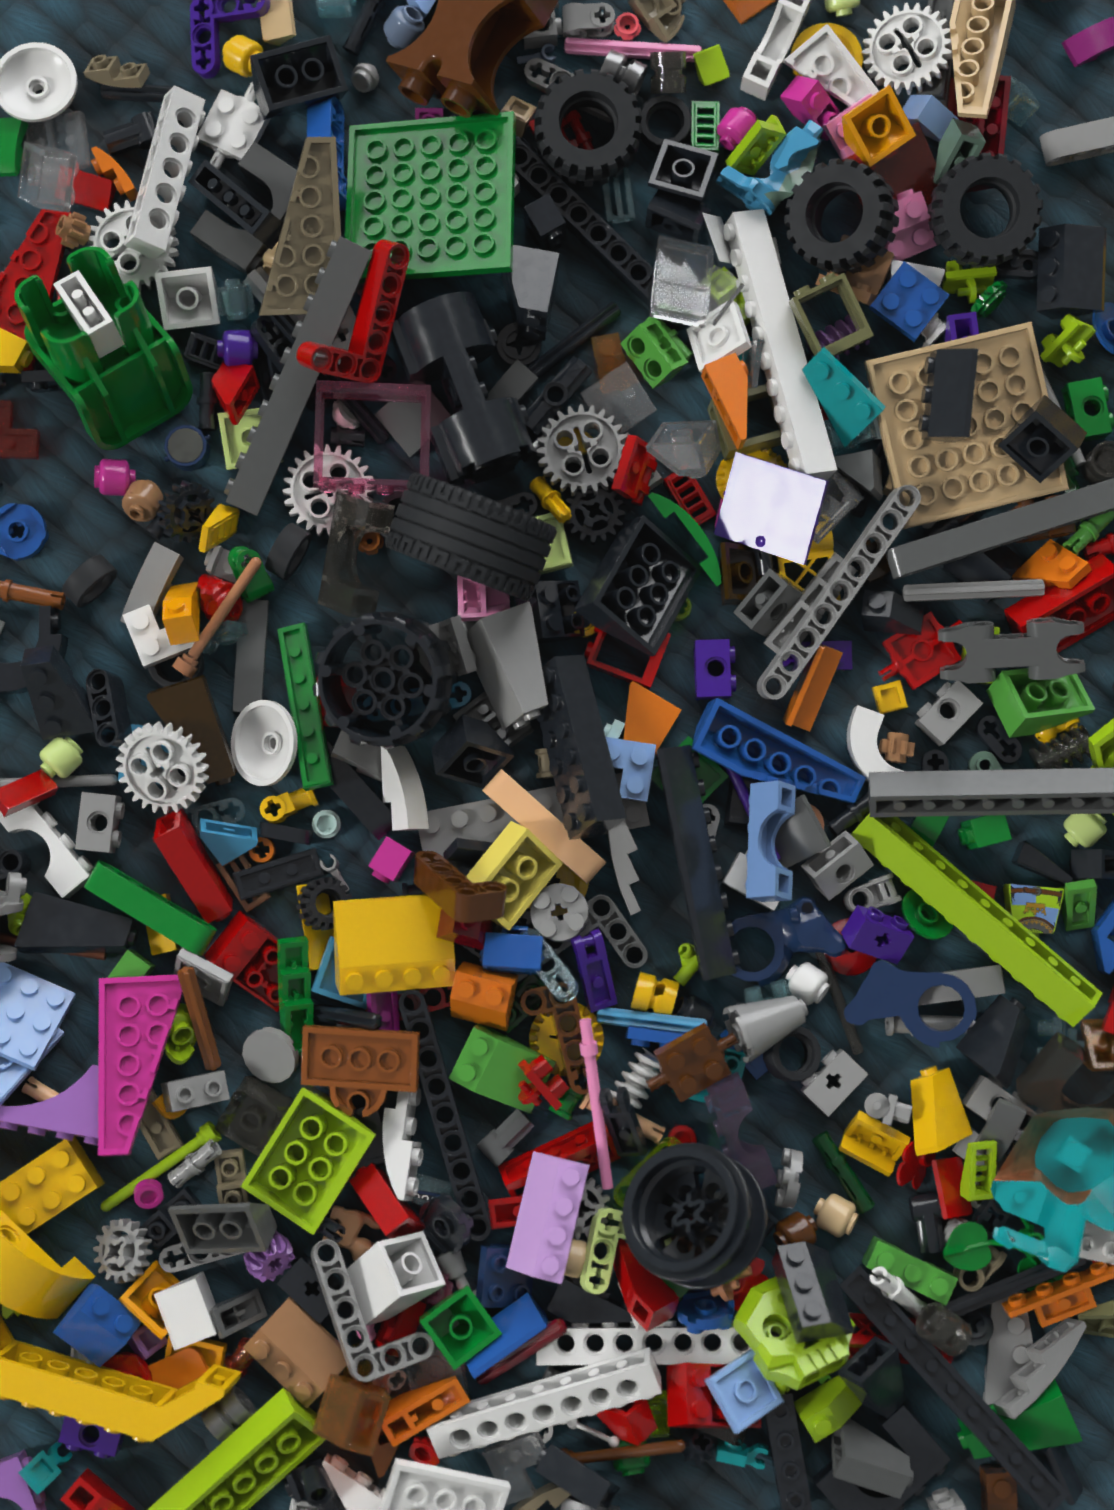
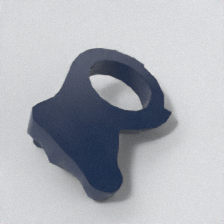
[730,896,848,987]
[844,960,977,1048]

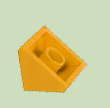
[842,85,916,167]
[118,1260,180,1340]

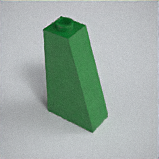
[957,1379,1083,1459]

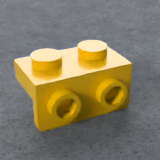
[839,1110,911,1177]

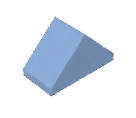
[902,95,959,142]

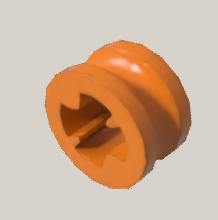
[248,837,276,863]

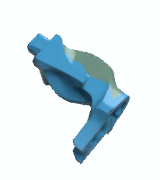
[716,120,823,216]

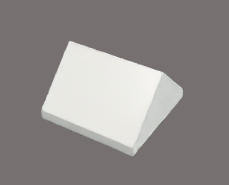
[154,266,220,330]
[154,1271,217,1350]

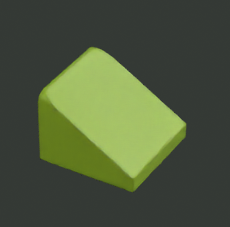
[693,44,730,86]

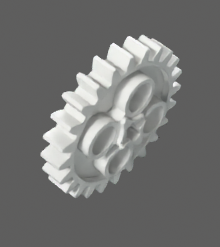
[862,3,952,95]
[88,200,179,292]
[283,444,375,537]
[116,721,209,814]

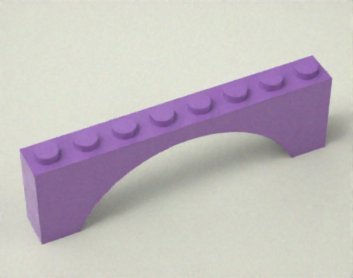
[0,1065,99,1146]

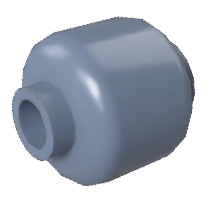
[384,5,425,49]

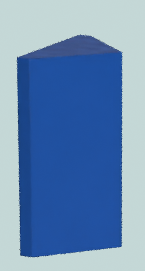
[465,1292,548,1379]

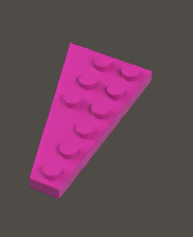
[98,975,183,1156]

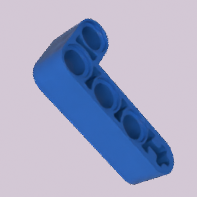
[307,97,347,212]

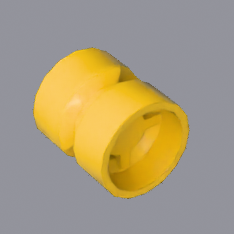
[631,971,679,1015]

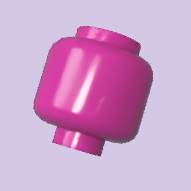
[717,107,757,150]
[94,459,136,496]

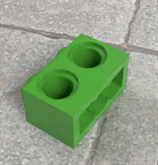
[620,317,689,389]

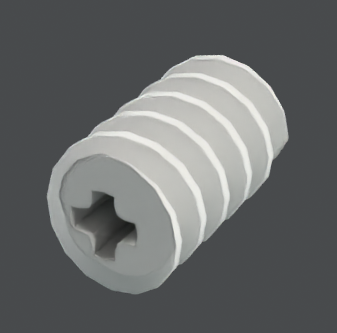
[610,1047,660,1109]

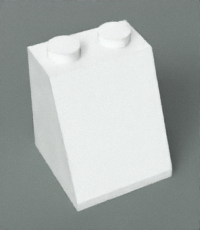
[347,1231,446,1326]

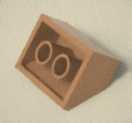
[243,1297,347,1409]

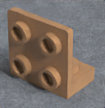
[816,234,895,306]

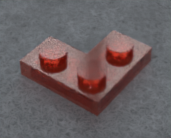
[0,400,40,460]

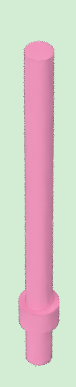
[579,1018,613,1190]

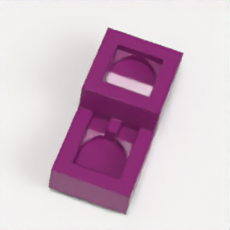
[1062,16,1114,67]

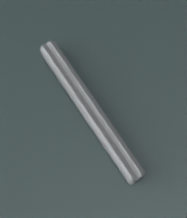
[902,579,1045,602]

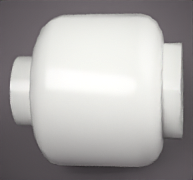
[785,962,830,1005]

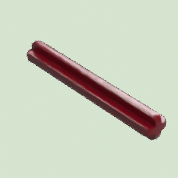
[476,1318,567,1385]

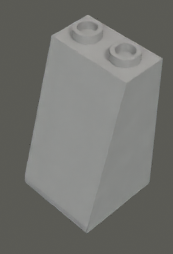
[467,602,548,730]

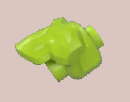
[165,1003,197,1065]

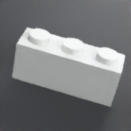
[53,270,125,358]

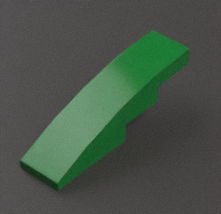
[277,936,314,1056]

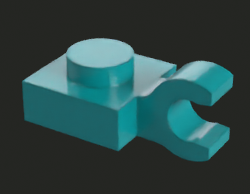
[715,1437,769,1469]

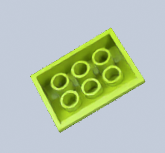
[241,1085,376,1235]

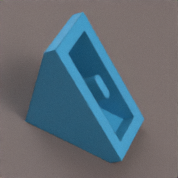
[199,818,258,866]

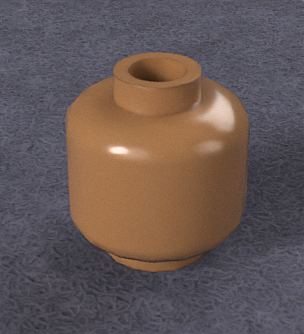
[122,480,163,522]

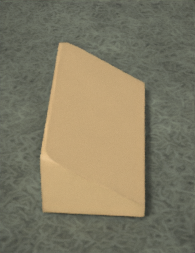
[258,0,296,46]

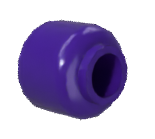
[216,330,258,366]

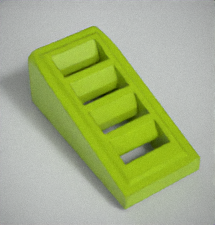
[960,1140,997,1201]

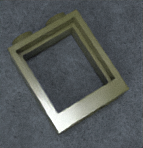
[789,272,874,357]
[707,384,782,460]

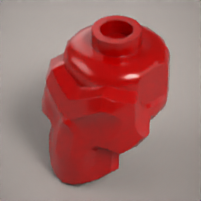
[197,574,243,626]

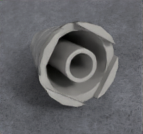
[723,995,808,1063]

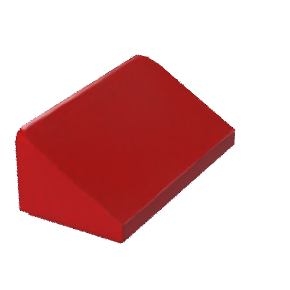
[55,165,117,212]
[0,769,58,817]
[931,1157,973,1219]
[488,1195,523,1230]
[374,1301,426,1357]

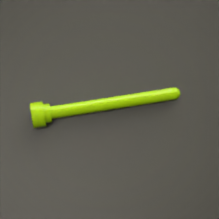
[101,1121,222,1212]

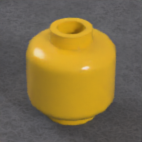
[222,35,263,77]

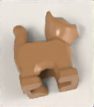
[322,1205,381,1261]

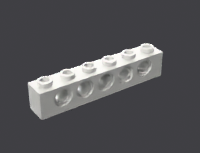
[124,85,206,259]

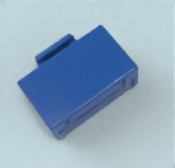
[482,925,544,975]

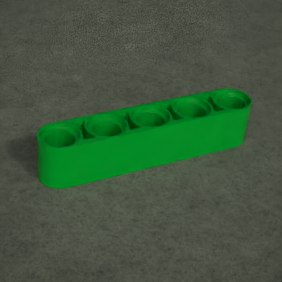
[84,861,217,956]

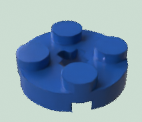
[0,503,49,561]
[676,1289,735,1334]

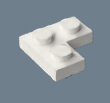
[122,604,195,669]

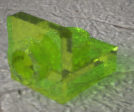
[647,1390,670,1439]

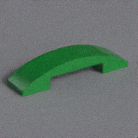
[648,492,721,586]

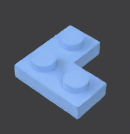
[606,737,656,802]

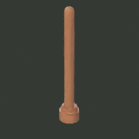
[172,557,262,678]

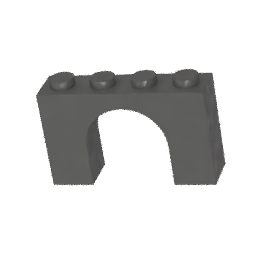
[190,142,297,276]

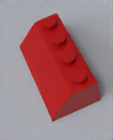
[1004,553,1114,653]

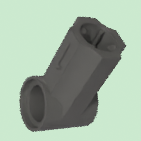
[476,1108,535,1167]

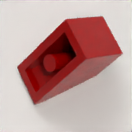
[211,362,260,425]
[596,1389,658,1446]

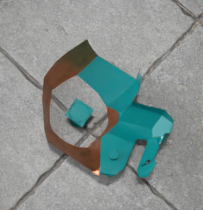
[991,1108,1114,1272]

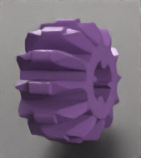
[243,1231,295,1282]

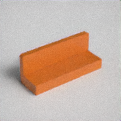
[782,644,843,732]

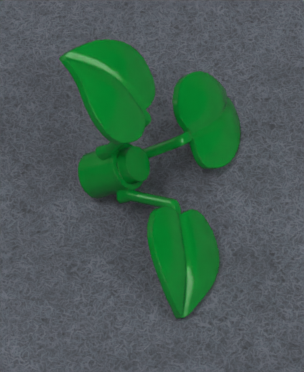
[943,1217,1064,1291]

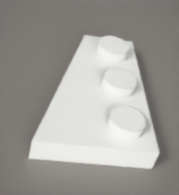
[782,24,879,107]

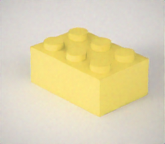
[466,821,563,931]

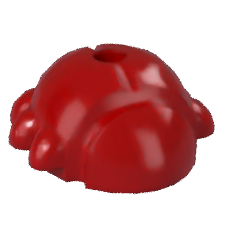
[408,1436,441,1466]

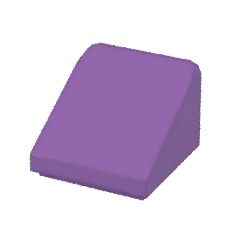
[128,1324,168,1360]

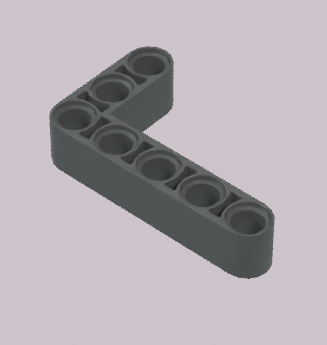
[515,895,648,982]

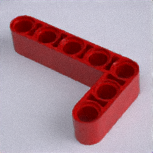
[296,239,410,383]

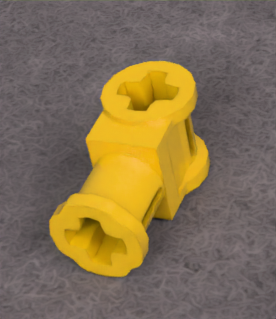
[260,787,319,824]

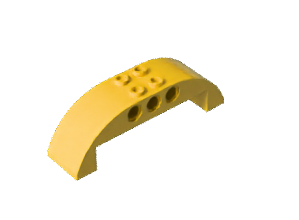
[0,1210,96,1319]

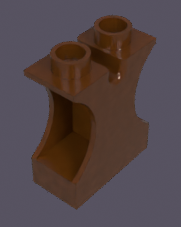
[386,0,559,118]

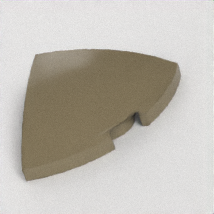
[627,0,687,43]

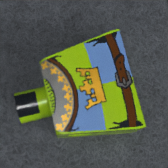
[1003,884,1064,938]

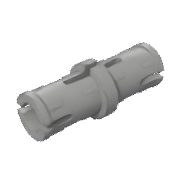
[168,1139,222,1188]

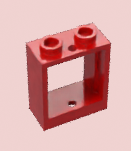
[584,627,671,690]

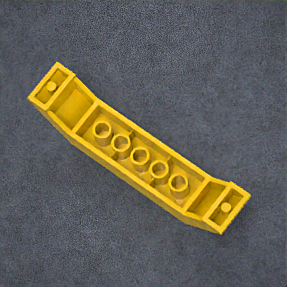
[0,1315,241,1442]

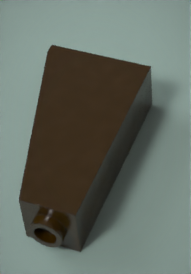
[147,674,237,786]

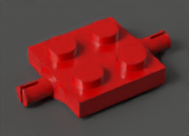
[878,611,962,690]

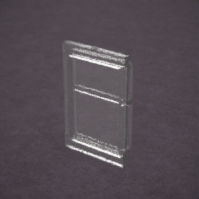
[650,235,714,328]

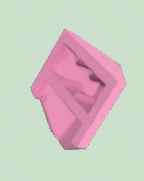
[457,575,510,621]

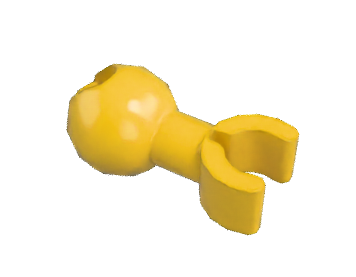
[1035,718,1080,743]

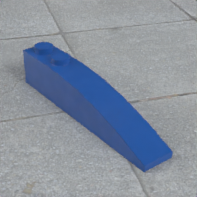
[691,698,866,803]

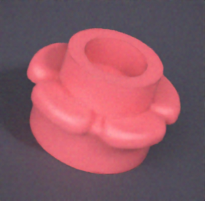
[614,13,641,41]

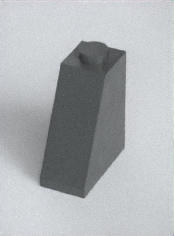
[831,1418,914,1499]

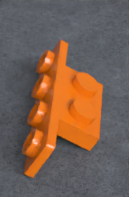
[1001,1262,1114,1328]

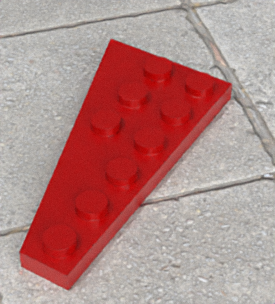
[0,206,72,371]

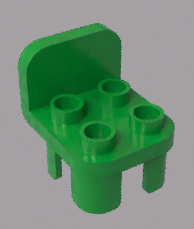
[14,246,193,450]

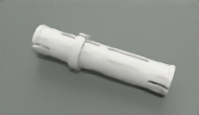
[870,1267,929,1320]

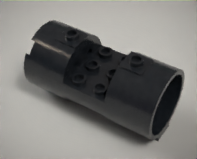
[391,291,536,486]

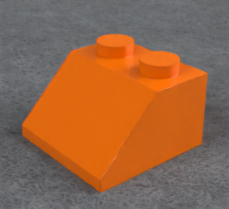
[450,961,519,1031]

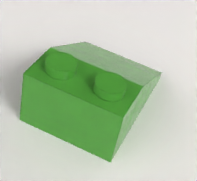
[986,668,1095,738]
[448,1024,556,1114]

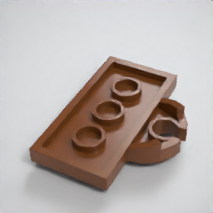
[301,1025,420,1117]

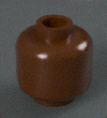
[773,1211,818,1246]

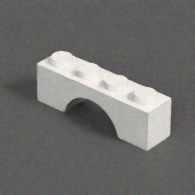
[740,0,812,101]
[0,802,93,898]

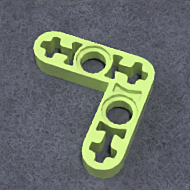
[580,1208,673,1294]

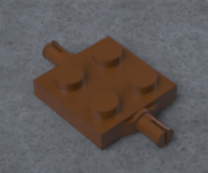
[646,1023,739,1102]

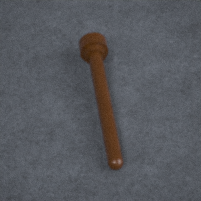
[559,1440,686,1464]

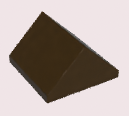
[718,542,763,606]

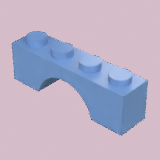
[745,780,796,902]

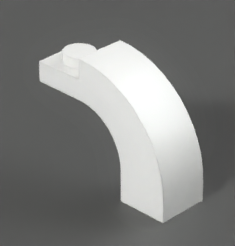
[847,705,902,782]

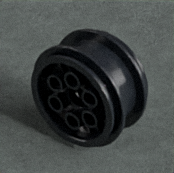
[622,1143,767,1290]

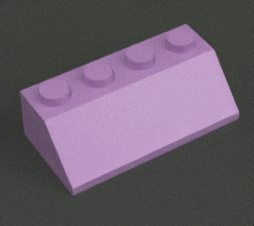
[506,1151,590,1284]

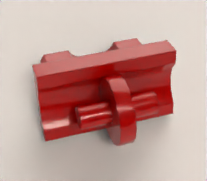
[518,1055,569,1110]

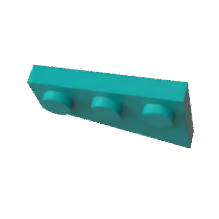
[802,347,886,447]

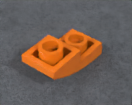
[91,146,138,202]

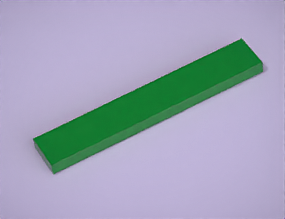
[277,622,334,791]

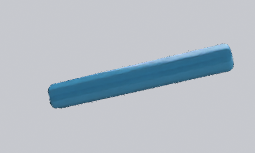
[597,1007,707,1034]

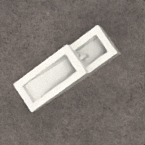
[381,746,429,831]

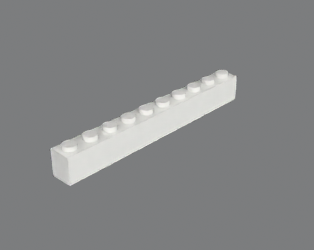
[723,209,838,480]

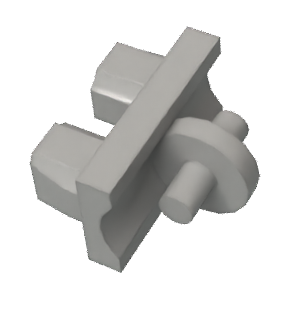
[864,1093,912,1125]

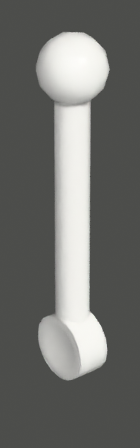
[567,1418,620,1448]

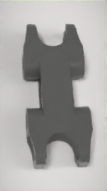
[938,617,1085,683]

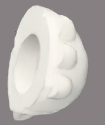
[332,400,360,429]

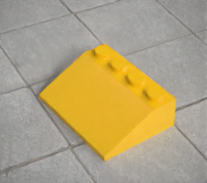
[333,894,455,996]

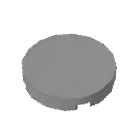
[242,1027,299,1083]

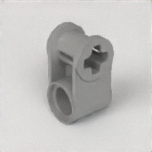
[562,3,615,38]
[843,873,902,912]

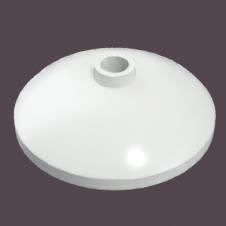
[0,42,78,122]
[231,700,298,786]

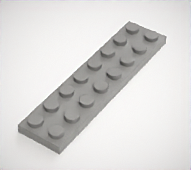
[418,773,650,857]

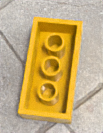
[0,1136,105,1235]

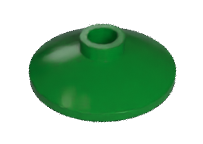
[902,889,953,940]

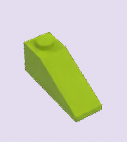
[794,1375,862,1443]

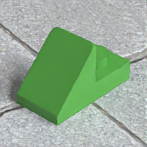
[1059,878,1097,931]

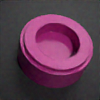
[134,1179,164,1209]

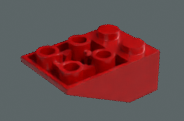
[204,910,310,1012]
[667,1362,761,1428]

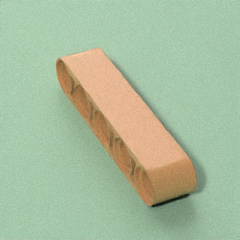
[482,769,606,884]

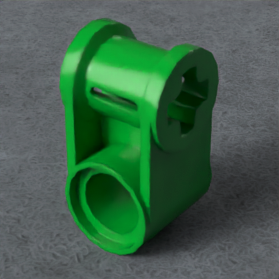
[228,546,274,603]

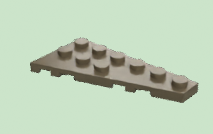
[259,137,341,316]

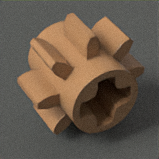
[56,211,91,249]
[879,732,915,764]

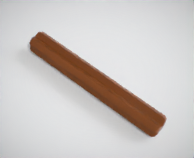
[177,966,222,1071]

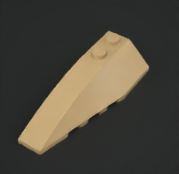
[950,0,1016,119]

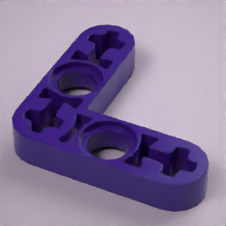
[190,0,270,79]

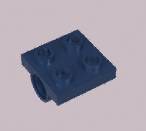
[476,1243,533,1308]

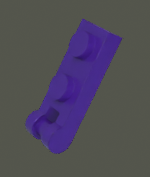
[571,929,618,1013]

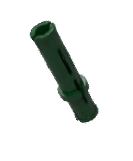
[812,1130,875,1214]

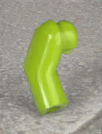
[7,893,32,936]
[673,943,699,987]

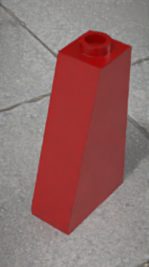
[153,807,233,923]

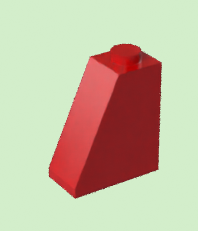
[349,1163,426,1239]

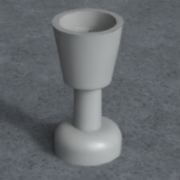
[435,1250,476,1296]

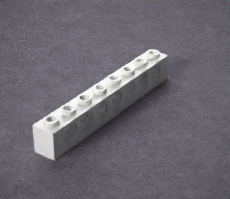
[536,1320,771,1365]
[426,1347,662,1459]

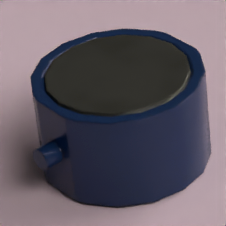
[164,425,211,471]

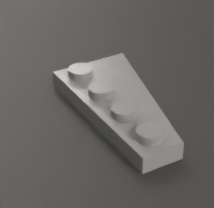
[983,1280,1033,1405]

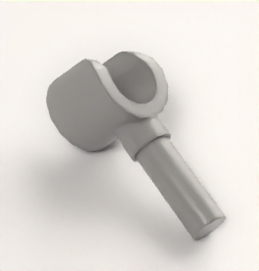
[320,854,350,892]

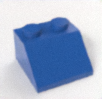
[53,1283,142,1368]

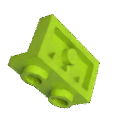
[725,115,787,176]

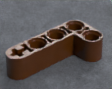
[413,851,507,923]
[519,982,589,1094]

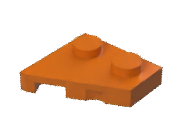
[1012,539,1092,589]

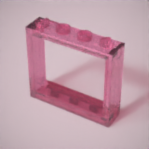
[313,380,431,495]

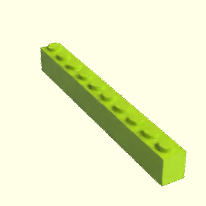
[851,813,1103,1027]

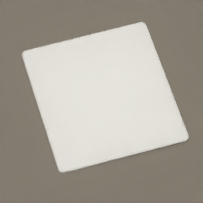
[703,213,732,264]

